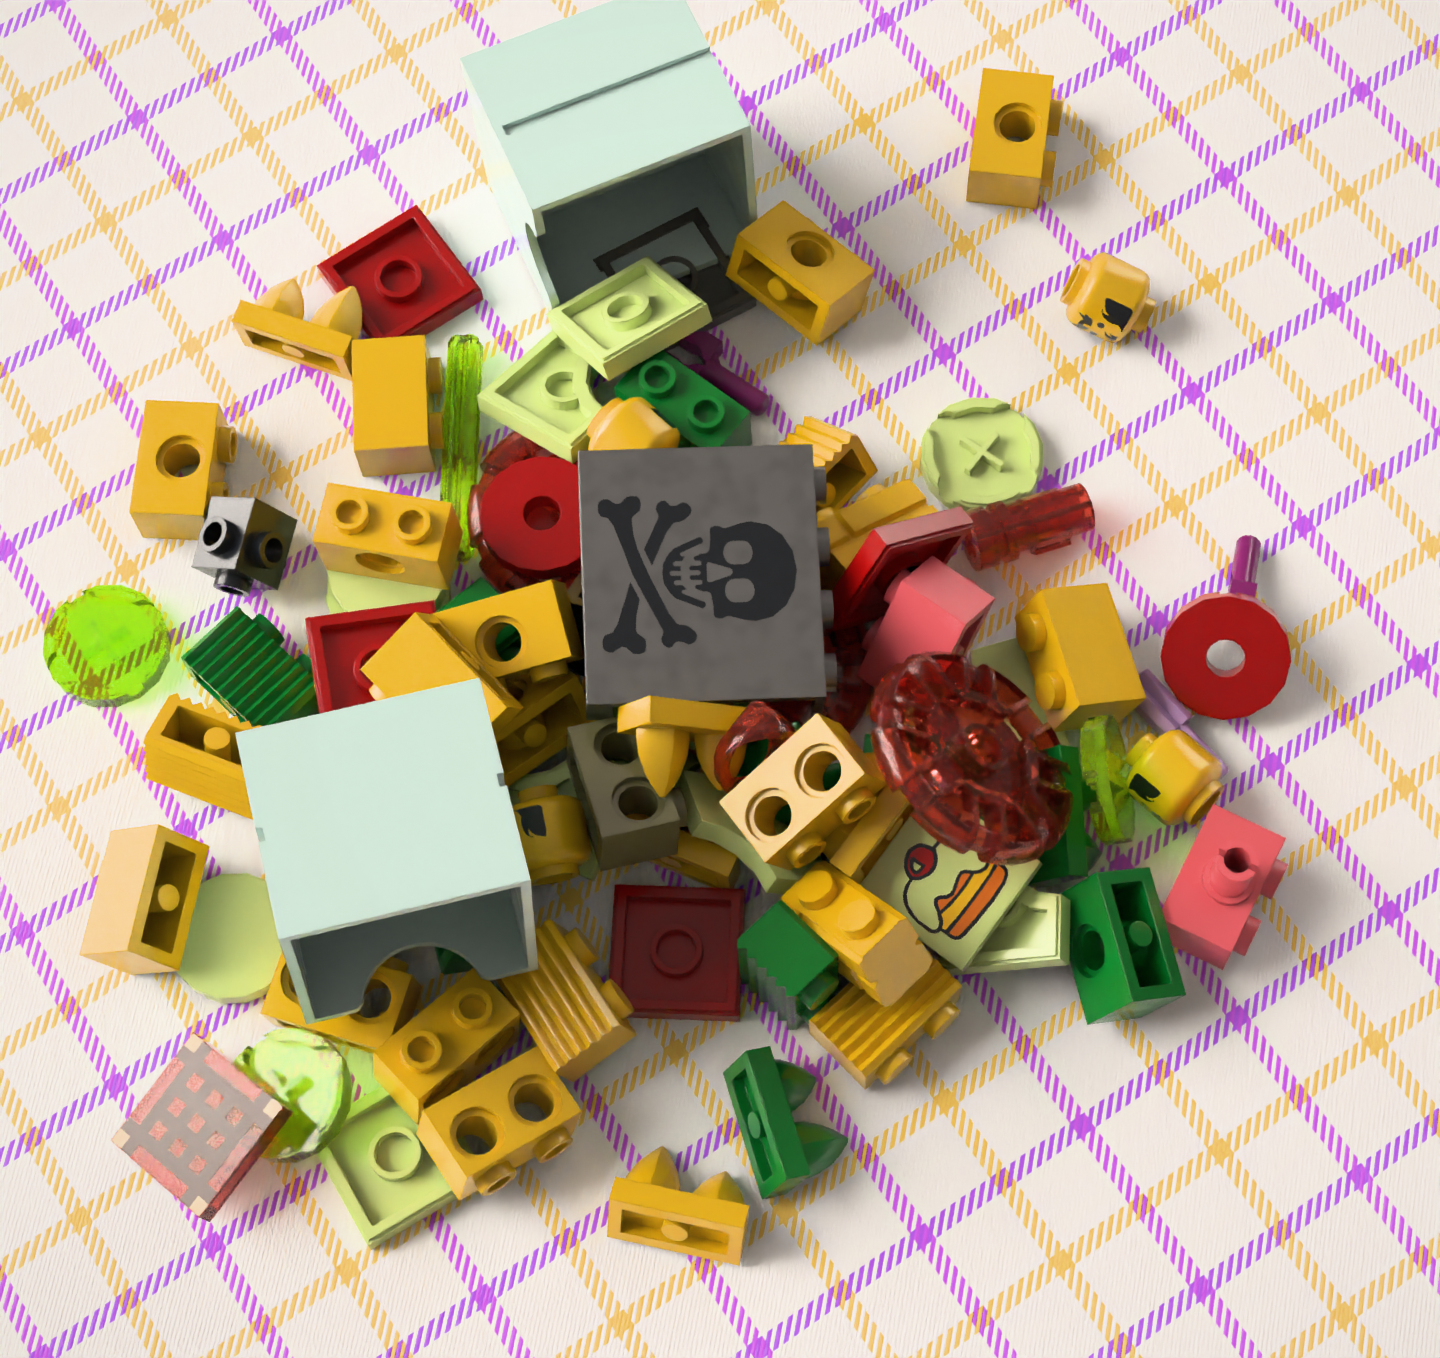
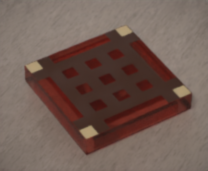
[110,1032,293,1222]

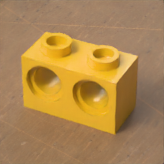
[719,713,888,870]
[260,952,422,1055]
[373,968,521,1126]
[416,1046,582,1201]

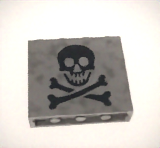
[578,444,837,720]

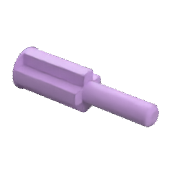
[1134,669,1228,780]

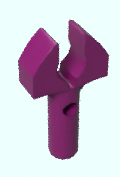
[665,331,770,416]
[1228,535,1261,597]

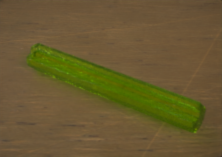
[440,334,483,562]

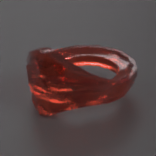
[714,700,796,794]

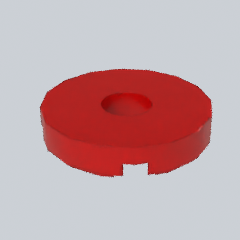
[479,456,581,580]
[1160,592,1291,720]

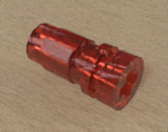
[961,483,1095,572]

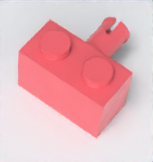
[856,555,996,718]
[1162,804,1288,970]

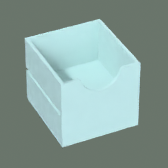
[460,0,758,312]
[235,678,539,1025]

